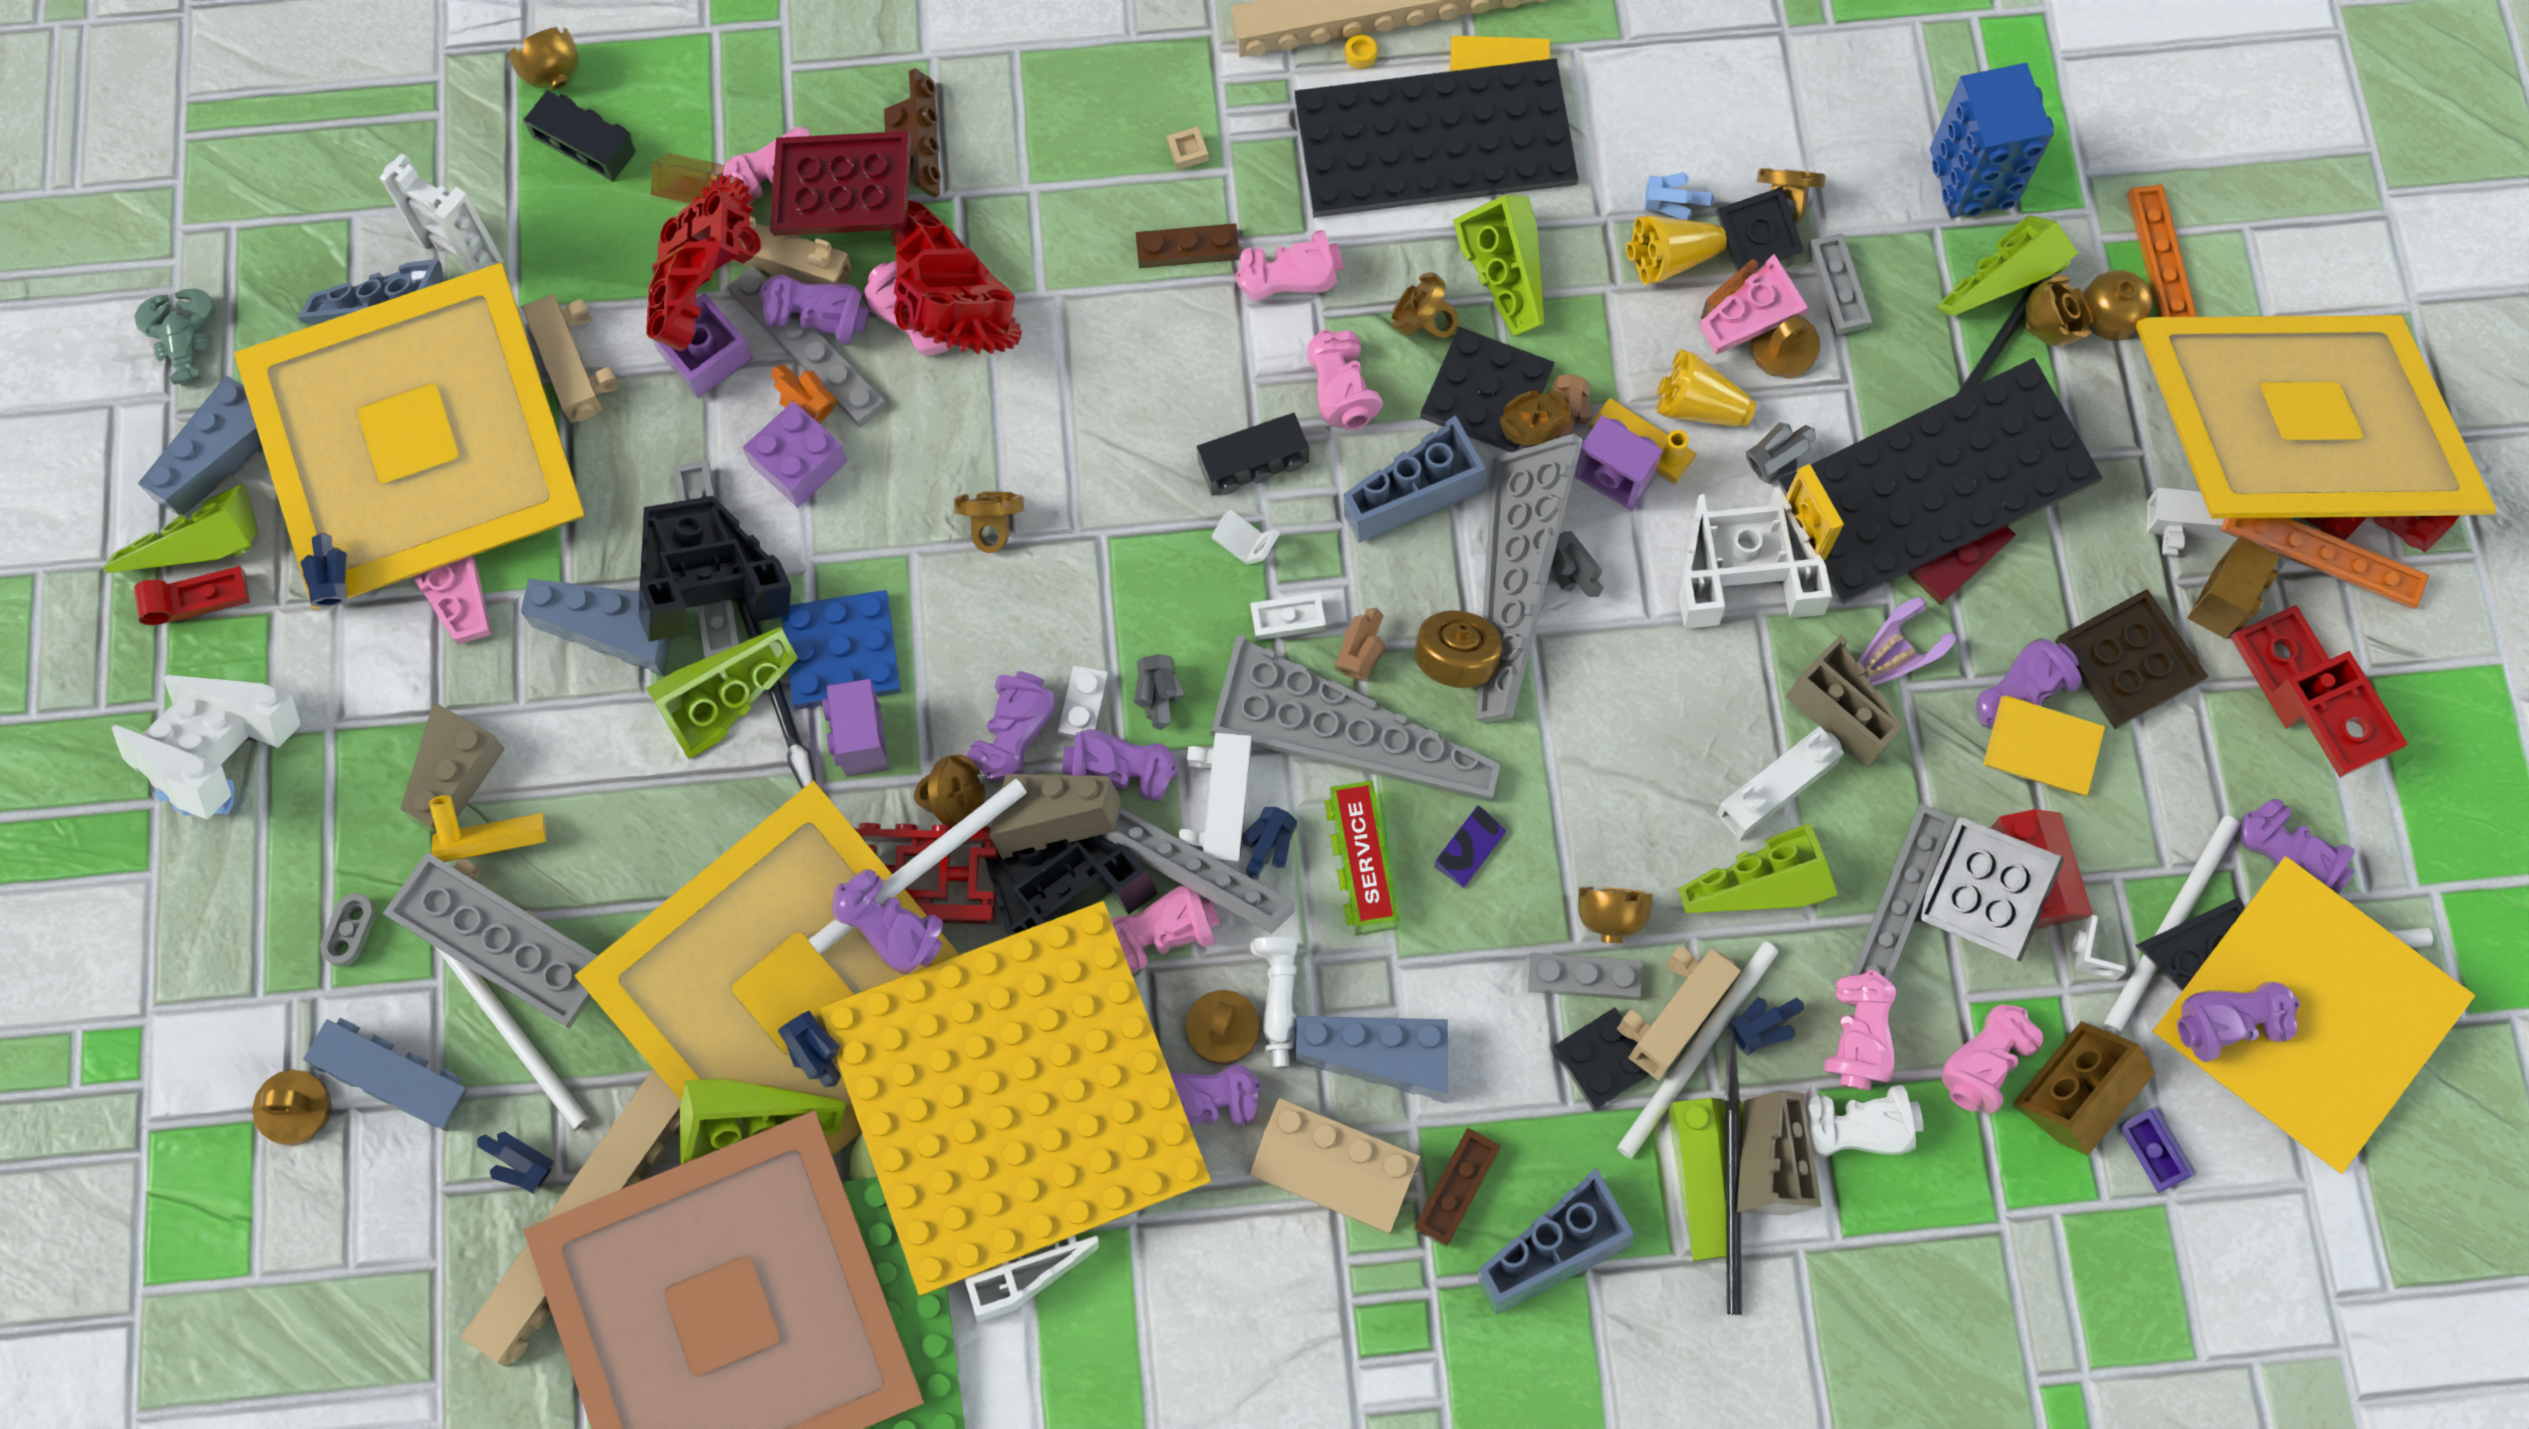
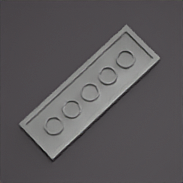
[383,852,598,1029]

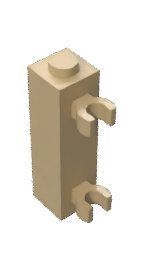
[729,217,853,284]
[521,294,620,423]
[1617,946,1741,1081]

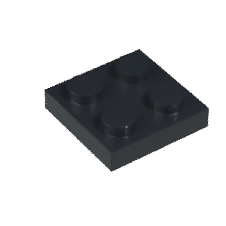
[1716,187,1804,275]
[1552,1007,1651,1111]

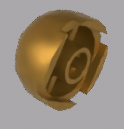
[508,27,578,90]
[2084,270,2153,341]
[2026,275,2093,346]
[1578,886,1653,943]

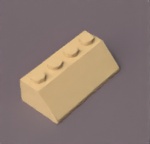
[1250,1098,1420,1234]

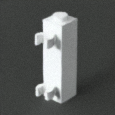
[2147,487,2238,556]
[1716,726,1844,841]
[1179,733,1252,871]

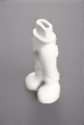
[1250,937,1297,1068]

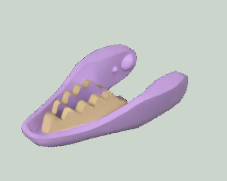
[1858,597,1957,686]

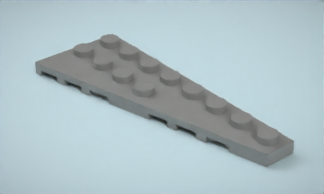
[1476,434,1582,724]
[1211,634,1501,802]

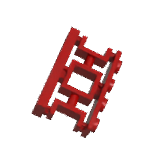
[854,823,998,925]

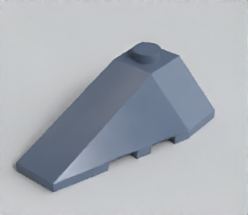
[298,259,443,325]

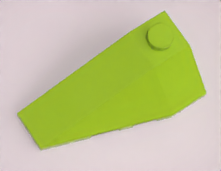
[1453,194,1545,336]
[1936,215,2078,316]
[103,483,258,573]
[646,627,798,759]
[1677,823,1838,913]
[680,1079,846,1165]
[1668,1098,1744,1261]

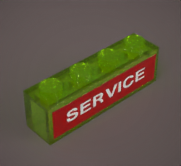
[1323,780,1400,936]

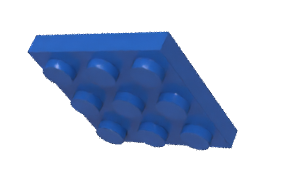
[782,590,901,710]

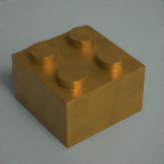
[2187,535,2280,639]

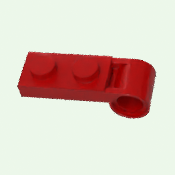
[134,566,250,626]

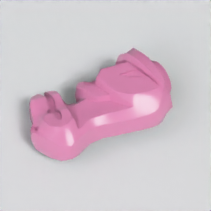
[723,126,811,203]
[1236,230,1344,301]
[863,261,949,356]
[1306,329,1383,430]
[1111,886,1220,973]
[1823,969,1897,1090]
[1942,1005,2043,1114]

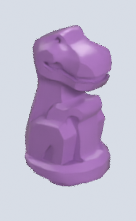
[759,274,869,345]
[1975,638,2082,729]
[967,671,1054,784]
[1062,729,1177,802]
[2241,799,2355,894]
[832,869,943,975]
[2177,981,2300,1063]
[1170,1064,1262,1127]

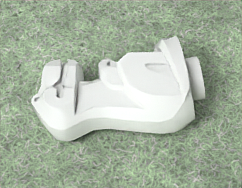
[1806,1085,1923,1157]

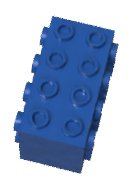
[1929,63,2054,217]

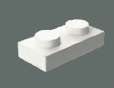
[1250,592,1326,641]
[1058,666,1109,739]

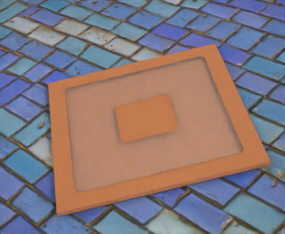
[523,1110,924,1429]

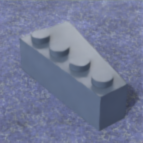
[138,375,263,516]
[1343,415,1486,543]
[521,579,671,676]
[1296,1016,1448,1103]
[303,1018,467,1131]
[1478,1167,1635,1315]

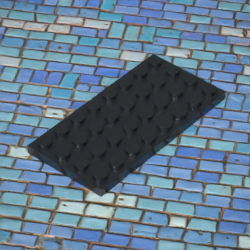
[1294,58,1579,218]
[1779,358,2103,604]

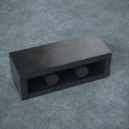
[524,90,636,182]
[1196,412,1309,496]

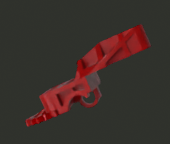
[646,175,761,351]
[891,200,1022,354]

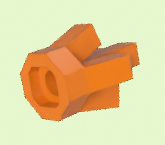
[771,364,837,424]

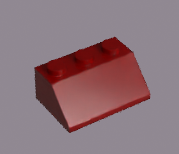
[1991,809,2093,929]

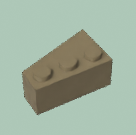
[1786,634,1904,768]
[400,702,505,834]
[989,774,1121,859]
[1737,1091,1822,1215]

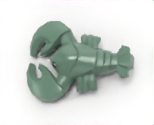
[135,289,216,386]

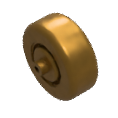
[1414,610,1503,688]

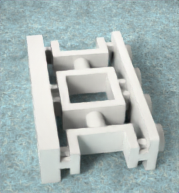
[380,153,504,273]

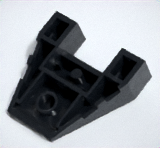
[639,496,791,642]
[981,835,1158,937]

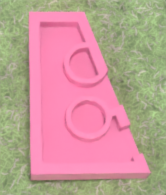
[1699,254,1808,355]
[413,556,493,645]

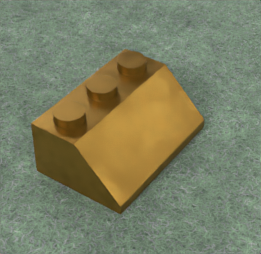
[2014,1021,2156,1156]

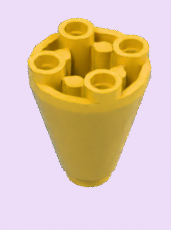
[1626,215,1727,285]
[1656,349,1756,427]

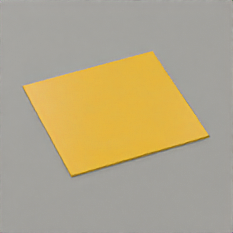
[2152,856,2476,1175]

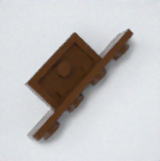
[884,68,941,198]

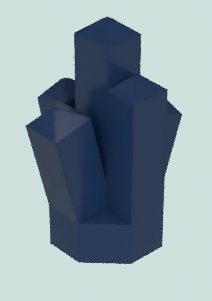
[300,532,348,607]
[1242,806,1298,879]
[1728,997,1804,1056]
[778,1010,841,1087]
[477,1131,555,1195]

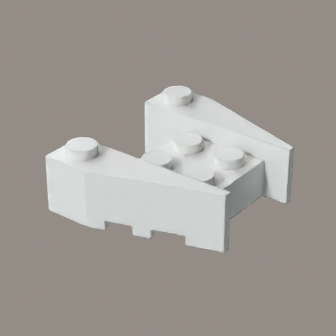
[1679,487,1832,629]
[111,675,301,820]
[965,1236,1099,1323]

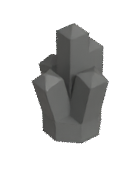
[1746,422,1816,483]
[1551,531,1603,597]
[1134,654,1184,730]

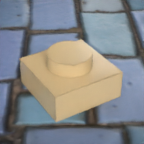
[1167,126,1209,170]

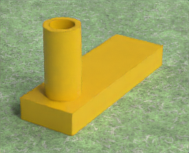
[1589,398,1696,485]
[429,795,546,862]

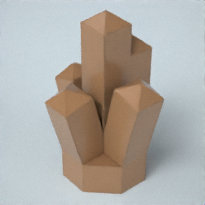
[1553,374,1592,439]
[1335,608,1386,681]

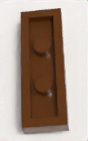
[1136,223,1240,268]
[1413,1127,1501,1248]

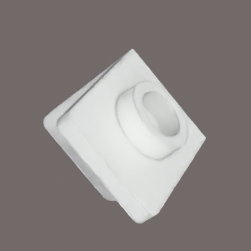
[1212,510,1280,565]
[2072,915,2126,980]

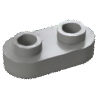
[320,893,376,967]

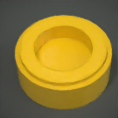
[1345,34,1378,69]

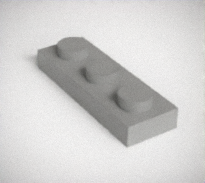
[1808,233,1872,335]
[1528,953,1642,1000]

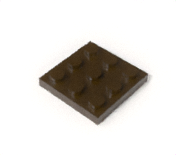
[2055,589,2209,730]

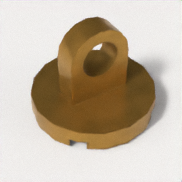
[1757,168,1826,224]
[1391,272,1459,338]
[1751,315,1820,379]
[1500,390,1571,446]
[954,491,1025,553]
[914,754,986,826]
[1185,990,1260,1065]
[252,1069,332,1146]

